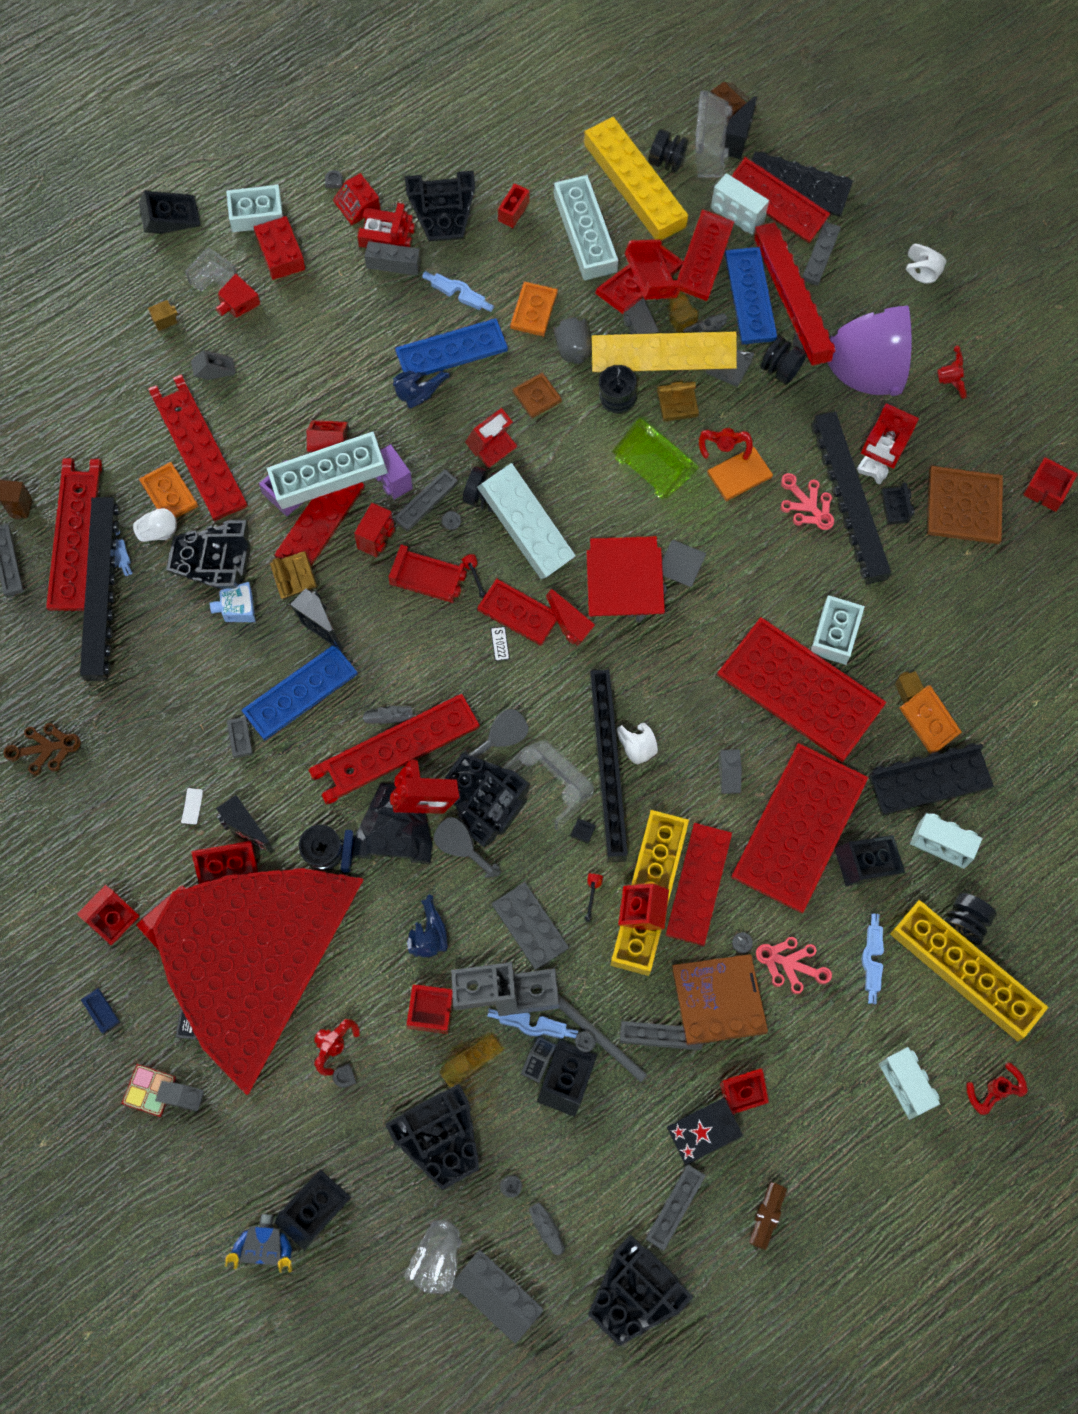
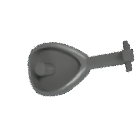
[460,709,528,758]
[434,817,502,878]

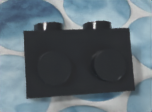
[881,482,914,525]

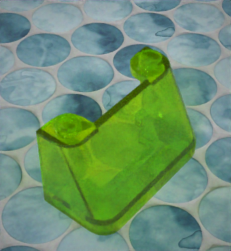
[612,417,699,500]

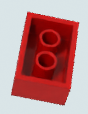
[253,216,305,280]

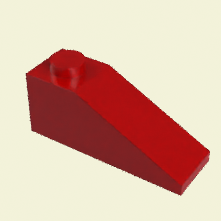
[546,589,595,646]

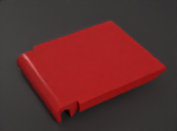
[587,536,665,617]

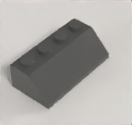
[452,1250,544,1344]

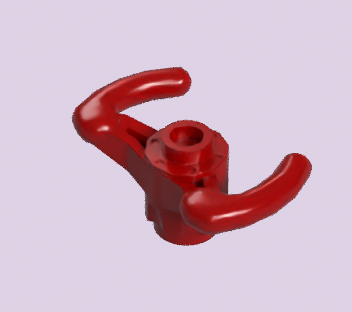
[938,346,967,399]
[699,428,753,460]
[314,1019,360,1076]
[966,1063,1028,1115]

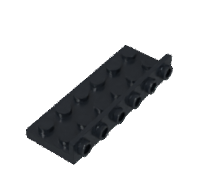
[751,151,853,217]
[869,743,994,816]

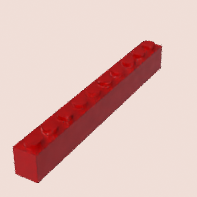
[754,222,835,366]

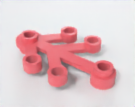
[781,473,834,530]
[756,937,832,994]

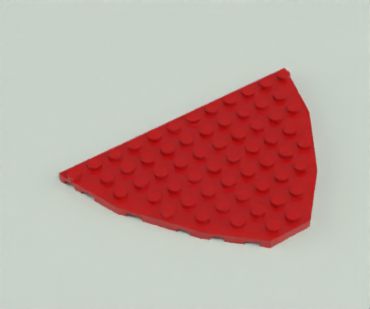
[152,868,364,1095]

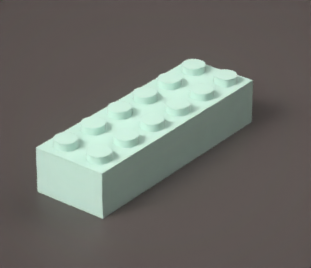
[554,175,618,280]
[267,432,388,509]
[477,463,575,579]

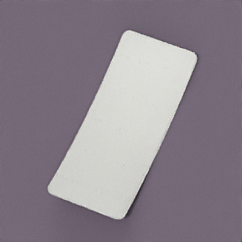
[181,788,203,824]

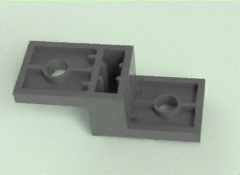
[451,962,560,1016]

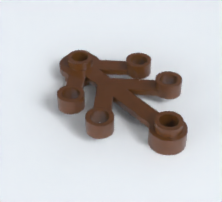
[3,723,81,776]

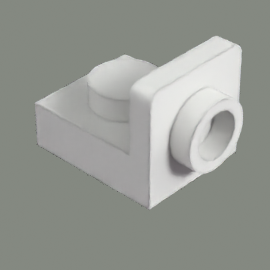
[857,456,888,484]

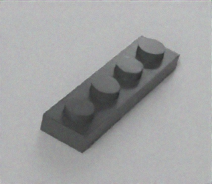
[802,222,841,286]
[394,470,458,532]
[0,524,24,597]
[620,1021,702,1050]
[645,1164,706,1251]

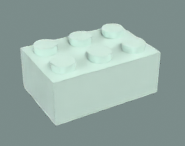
[711,173,769,235]
[226,185,283,232]
[811,595,865,665]
[910,813,982,869]
[879,1047,940,1120]

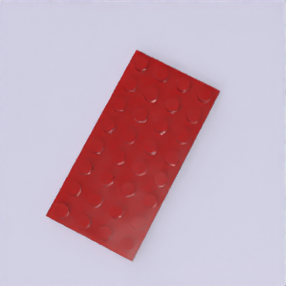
[717,617,887,763]
[731,743,869,914]

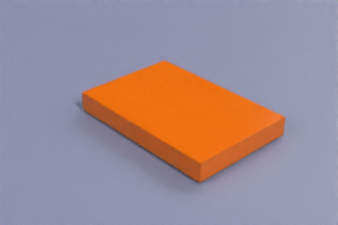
[510,281,558,337]
[707,447,773,501]
[139,462,198,518]
[899,685,962,754]

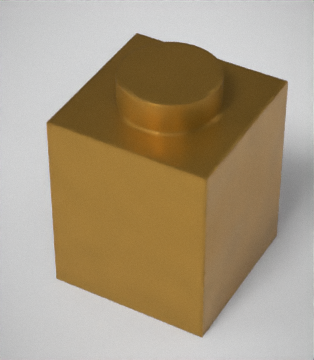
[148,300,178,331]
[895,671,924,703]

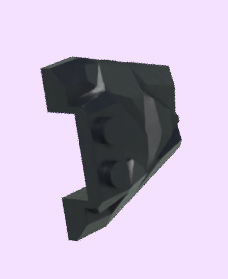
[405,170,475,242]
[166,520,251,589]
[444,753,530,847]
[352,783,433,864]
[385,1083,480,1190]
[587,1234,694,1346]

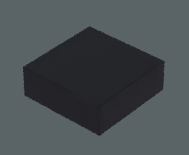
[570,818,596,844]

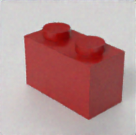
[498,183,530,228]

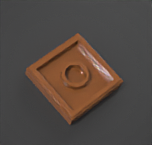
[512,372,562,419]

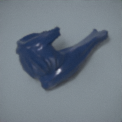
[393,370,450,409]
[407,894,448,958]

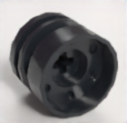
[648,129,688,174]
[760,336,807,385]
[599,365,637,413]
[462,466,496,513]
[298,824,344,871]
[944,893,997,945]

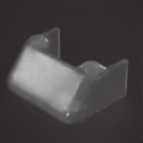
[695,90,732,177]
[503,740,594,830]

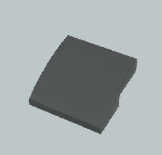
[662,540,706,588]

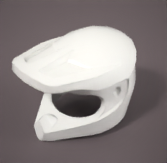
[906,244,947,283]
[133,508,177,542]
[617,723,658,765]

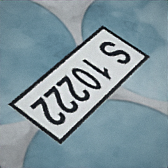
[490,626,510,661]

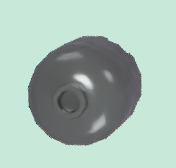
[553,317,592,364]

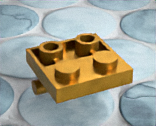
[657,382,699,422]
[270,551,317,599]

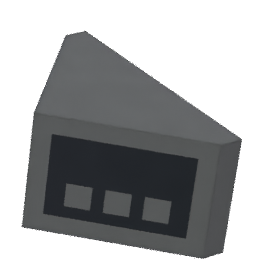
[521,1036,557,1083]

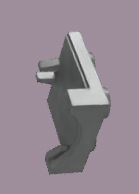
[706,349,754,387]

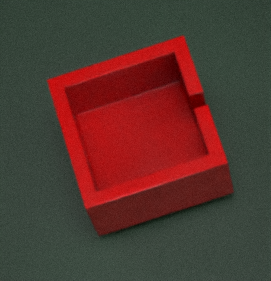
[1023,457,1078,512]
[354,503,395,558]
[406,984,453,1034]

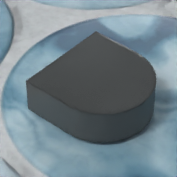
[325,170,343,188]
[333,1064,357,1088]

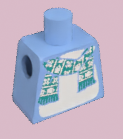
[210,582,255,622]

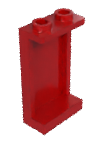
[624,239,682,300]
[388,545,467,603]

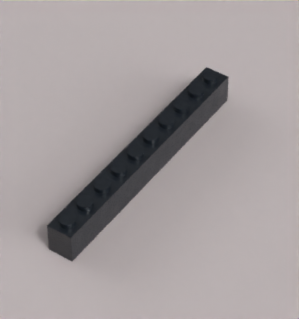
[811,411,891,585]
[80,497,120,681]
[589,669,628,863]

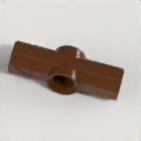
[749,1182,787,1250]

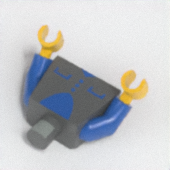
[225,1215,292,1273]

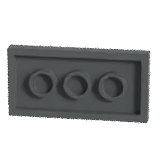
[492,882,569,971]

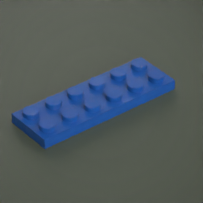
[725,247,777,345]
[395,318,508,377]
[241,646,358,741]

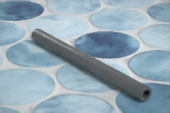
[558,994,647,1082]

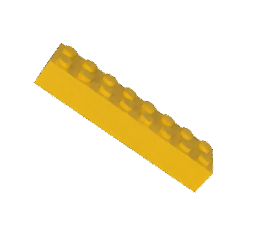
[584,117,688,241]
[592,332,737,373]
[610,810,689,976]
[890,900,1049,1042]

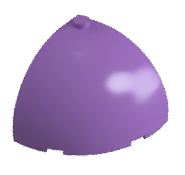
[827,306,911,396]

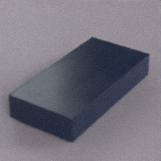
[341,830,355,873]
[81,988,120,1034]

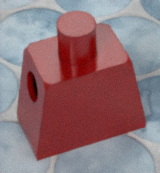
[215,274,260,317]

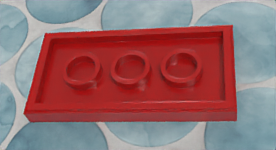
[477,578,557,646]

